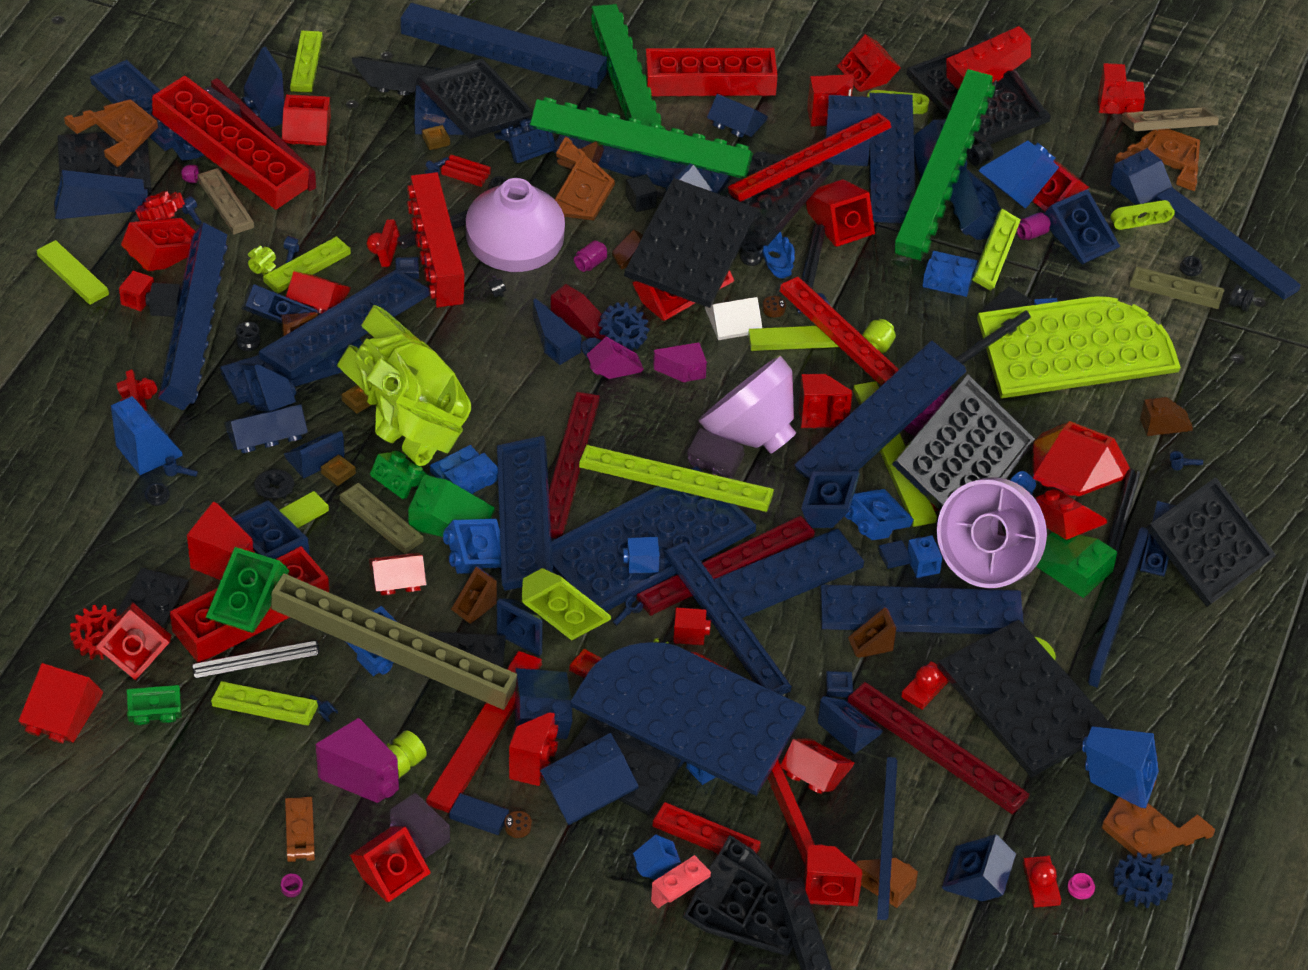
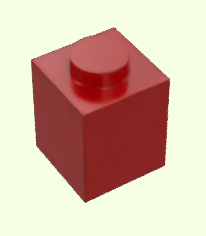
[119,271,154,311]
[674,608,711,645]

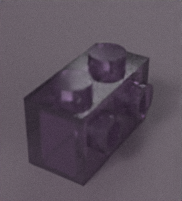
[687,428,745,479]
[390,793,450,858]

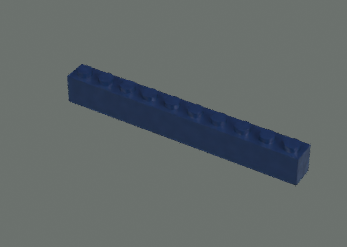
[401,3,607,89]
[158,222,228,410]

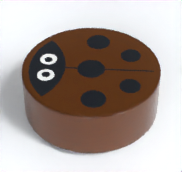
[763,296,786,318]
[505,811,532,838]

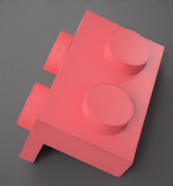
[651,855,711,908]

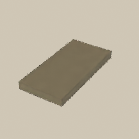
[1122,107,1219,131]

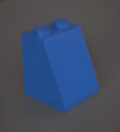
[979,141,1059,209]
[111,396,183,475]
[1083,727,1159,808]

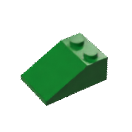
[408,475,495,537]
[1036,532,1117,598]
[206,547,289,633]

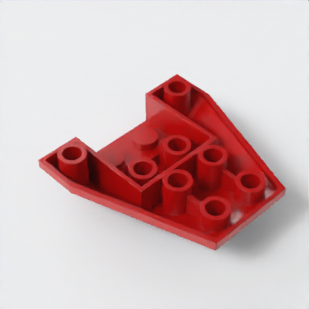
[1033,421,1130,497]

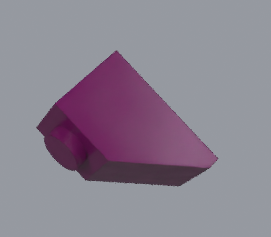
[587,337,644,379]
[653,342,707,382]

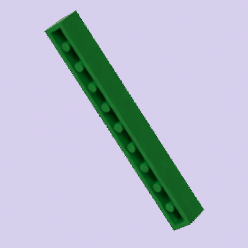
[591,4,666,130]
[895,69,995,261]
[530,97,753,179]

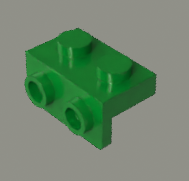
[370,451,429,499]
[127,685,182,725]

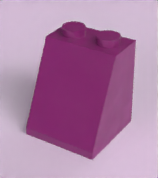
[316,718,399,803]

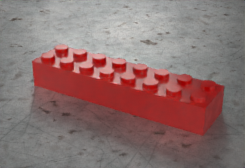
[152,75,309,210]

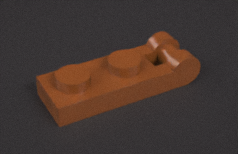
[285,797,315,862]

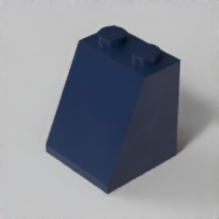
[825,95,873,166]

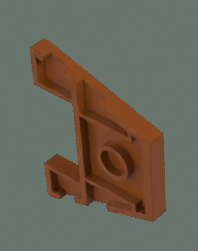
[64,99,158,167]
[1115,129,1200,191]
[555,137,615,221]
[1102,781,1215,858]

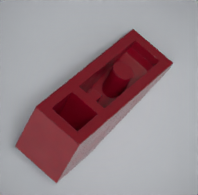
[551,284,606,340]

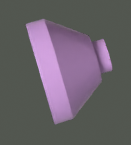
[466,178,565,272]
[698,355,796,454]
[937,477,1047,588]

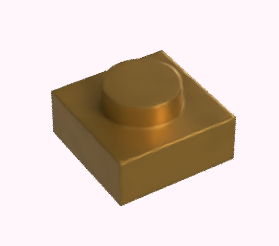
[422,125,450,150]
[342,385,371,414]
[321,455,356,486]

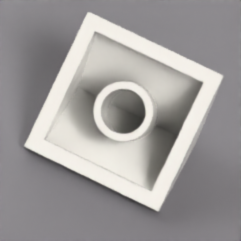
[705,297,762,340]

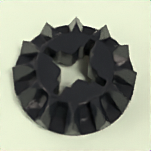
[255,469,294,502]

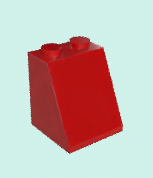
[806,179,875,247]
[187,502,255,580]
[18,663,103,744]

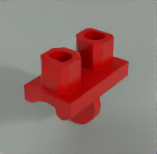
[116,369,157,412]

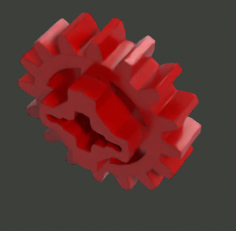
[135,191,185,221]
[70,605,121,660]

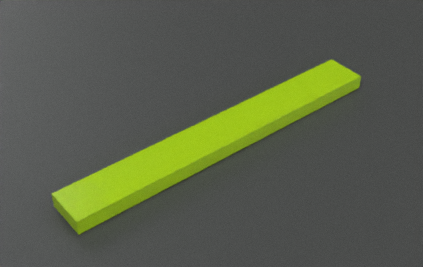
[853,381,937,527]
[579,445,774,512]

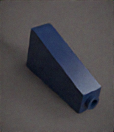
[54,170,147,219]

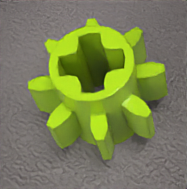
[248,245,276,275]

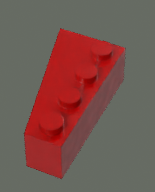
[946,26,1031,91]

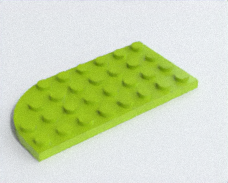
[977,297,1181,398]

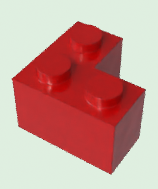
[1098,63,1145,114]

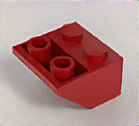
[837,34,901,92]
[282,94,331,146]
[799,374,852,428]
[509,712,558,786]

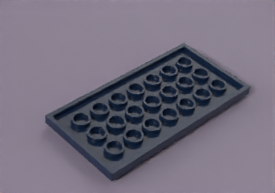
[551,466,756,612]

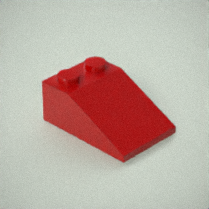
[121,218,196,271]

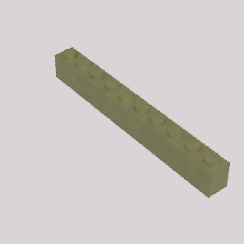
[272,573,517,710]

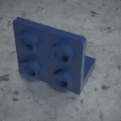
[494,119,556,163]

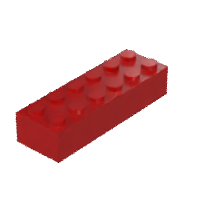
[645,48,778,97]
[407,172,464,308]
[170,546,329,662]

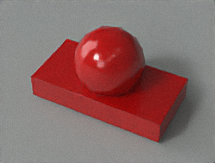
[367,219,400,267]
[901,661,949,710]
[1023,856,1061,908]

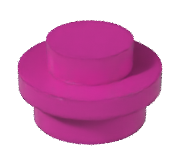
[1067,873,1095,899]

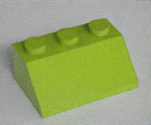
[522,568,611,640]

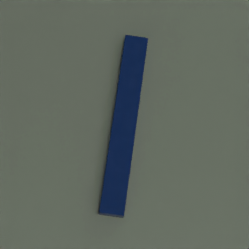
[1155,187,1301,300]
[1088,527,1149,688]
[664,541,792,695]
[877,757,897,920]

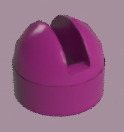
[181,165,199,183]
[280,874,303,898]

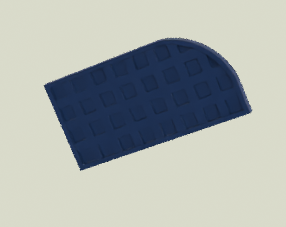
[570,642,806,796]

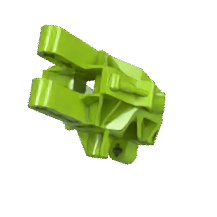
[337,305,471,466]

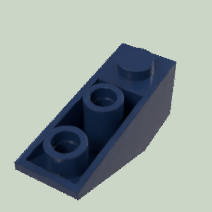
[241,284,318,323]
[533,298,582,365]
[1140,501,1176,577]

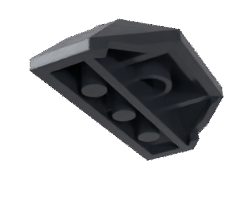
[352,56,441,95]

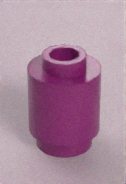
[1016,212,1051,240]
[574,240,607,272]

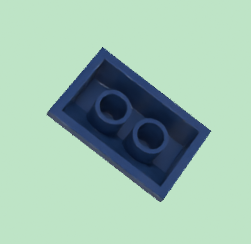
[914,119,967,181]
[950,169,1001,240]
[224,405,308,453]
[540,733,639,825]

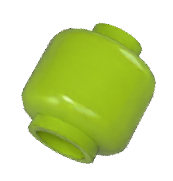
[862,319,896,354]

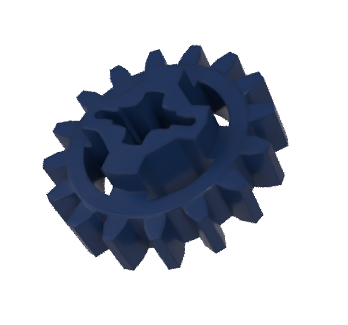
[598,302,649,351]
[1113,853,1173,908]

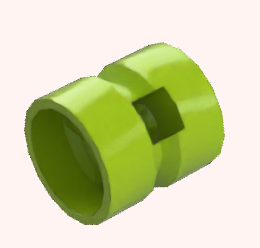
[386,730,427,779]

